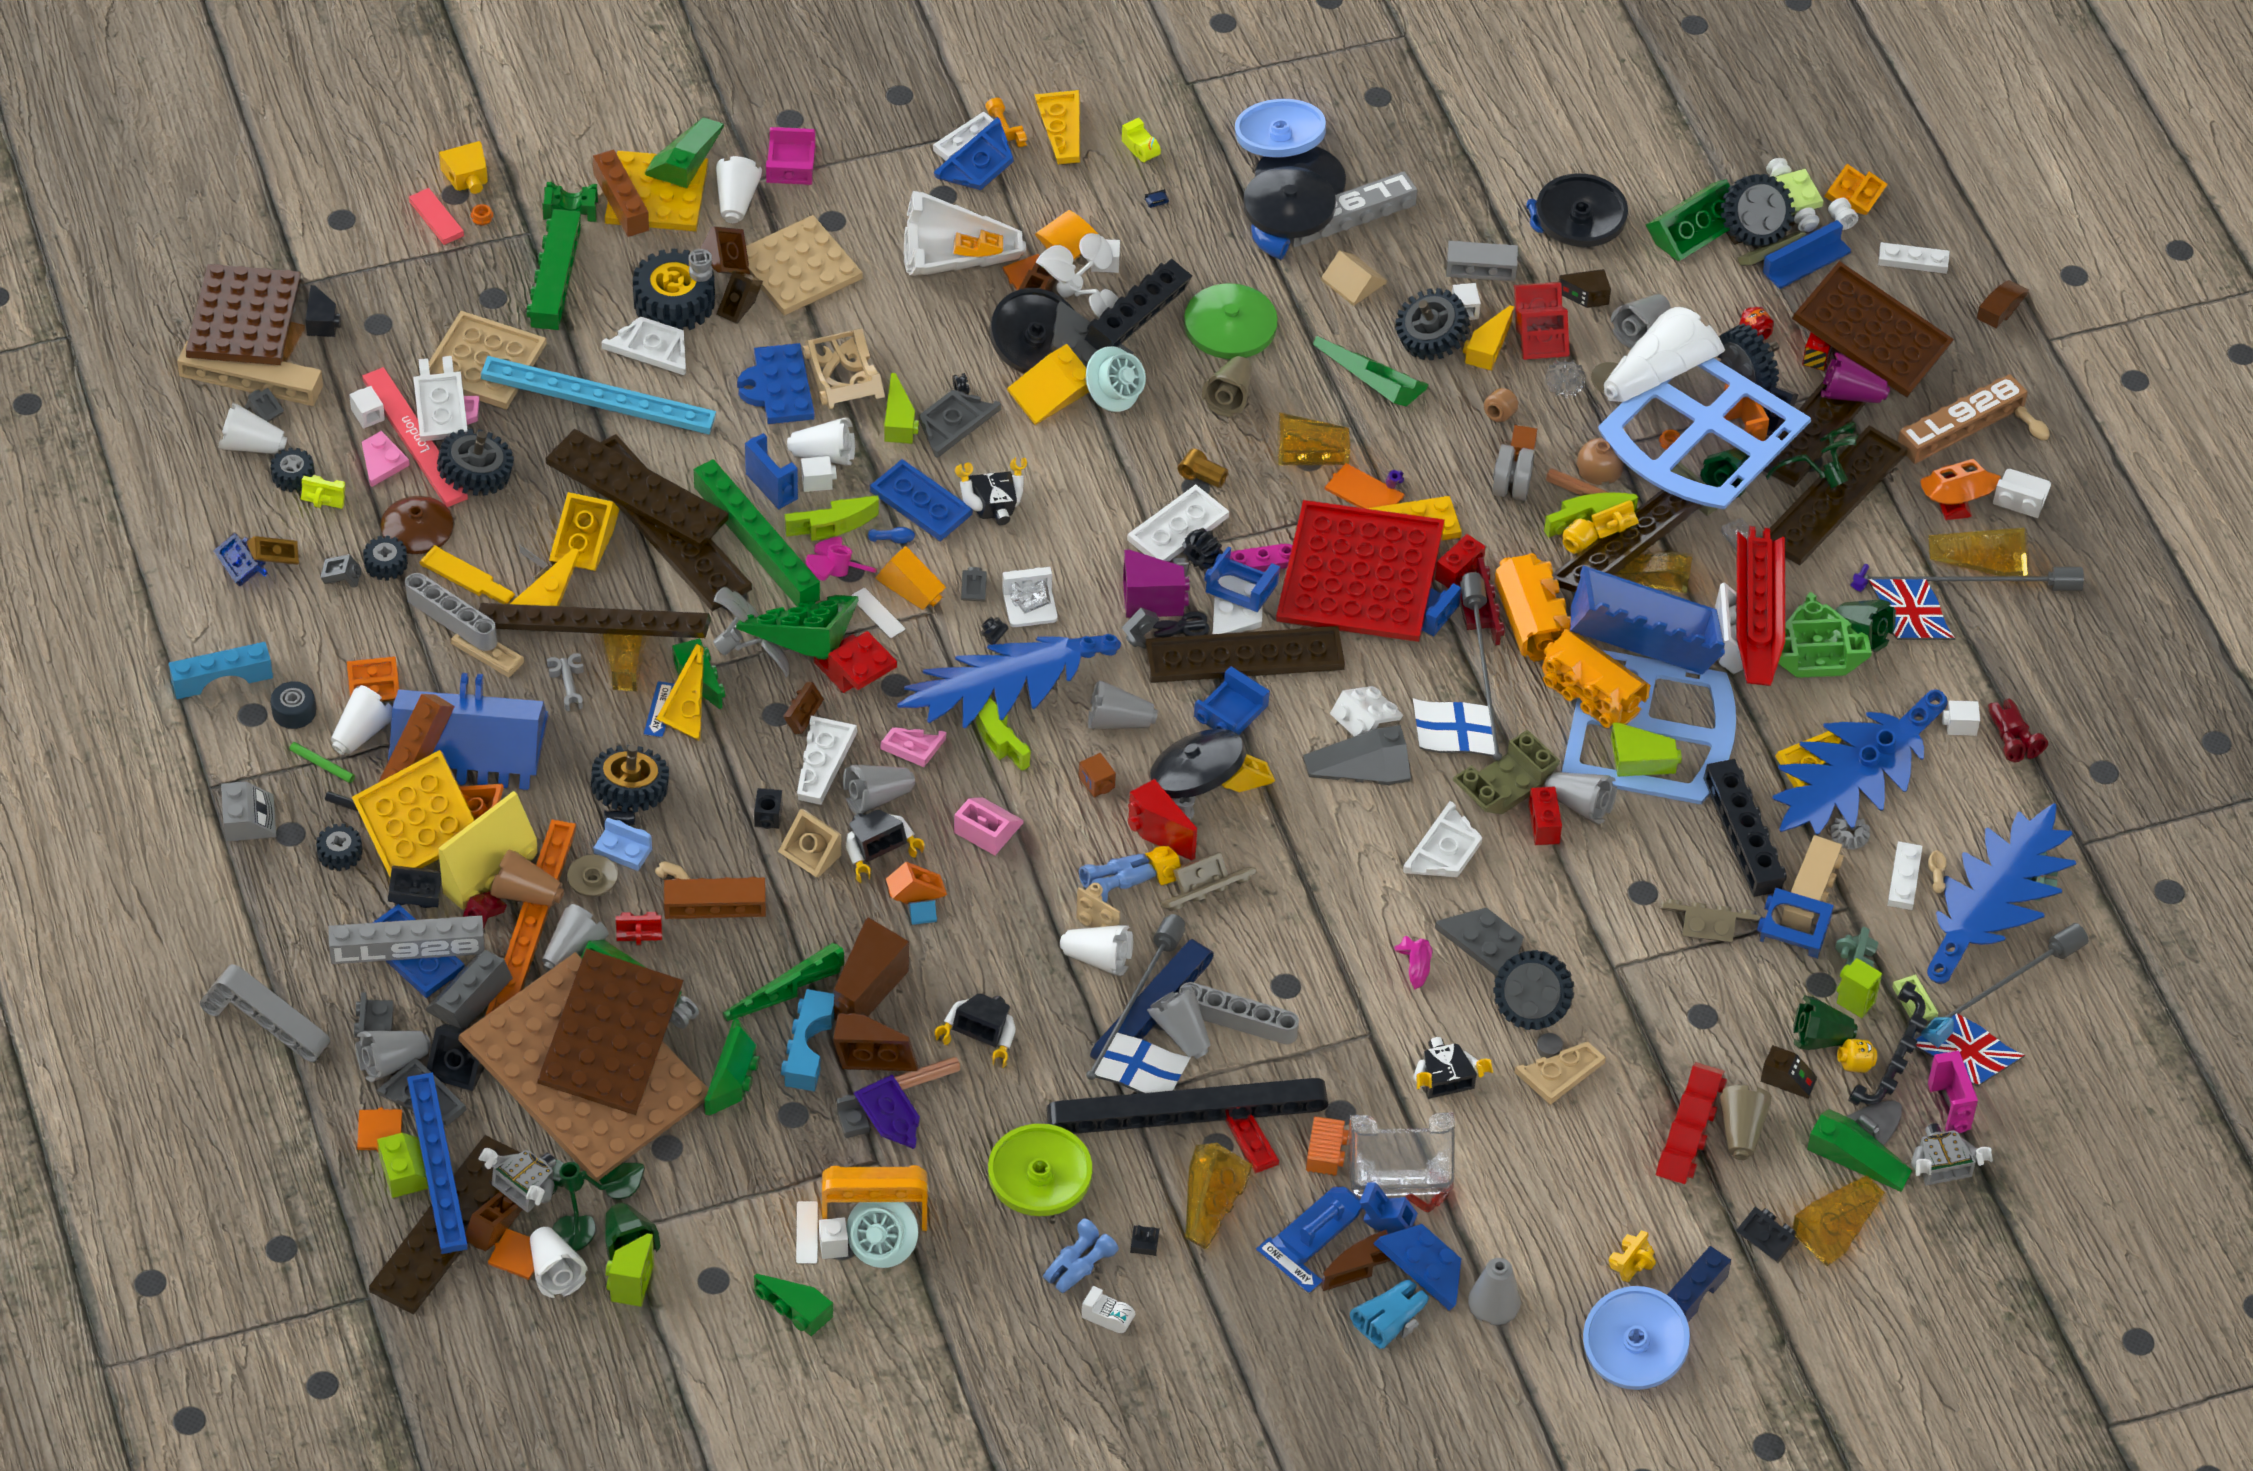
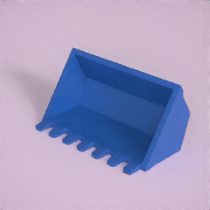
[1570,565,1725,675]
[388,673,549,790]

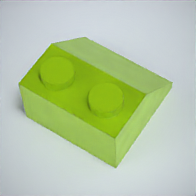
[377,1133,429,1198]
[605,1234,654,1307]

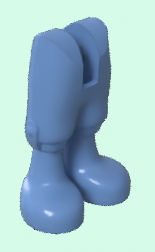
[1079,854,1156,903]
[1042,1218,1119,1293]

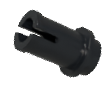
[604,808,635,826]

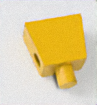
[439,141,488,194]

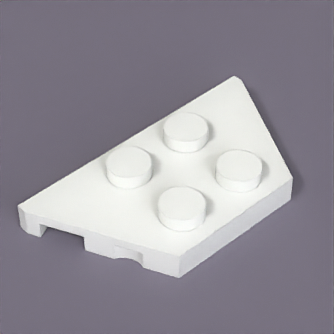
[602,317,686,375]
[1213,575,1263,634]
[1403,801,1482,877]

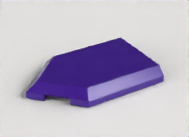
[854,1075,920,1149]

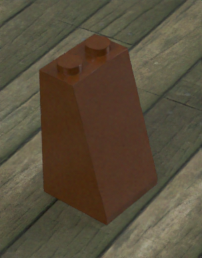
[834,917,909,1021]

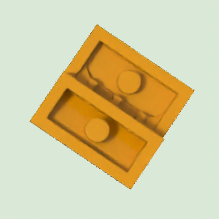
[1824,164,1888,215]
[1035,210,1098,261]
[953,230,1003,257]

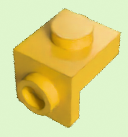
[1145,846,1181,885]

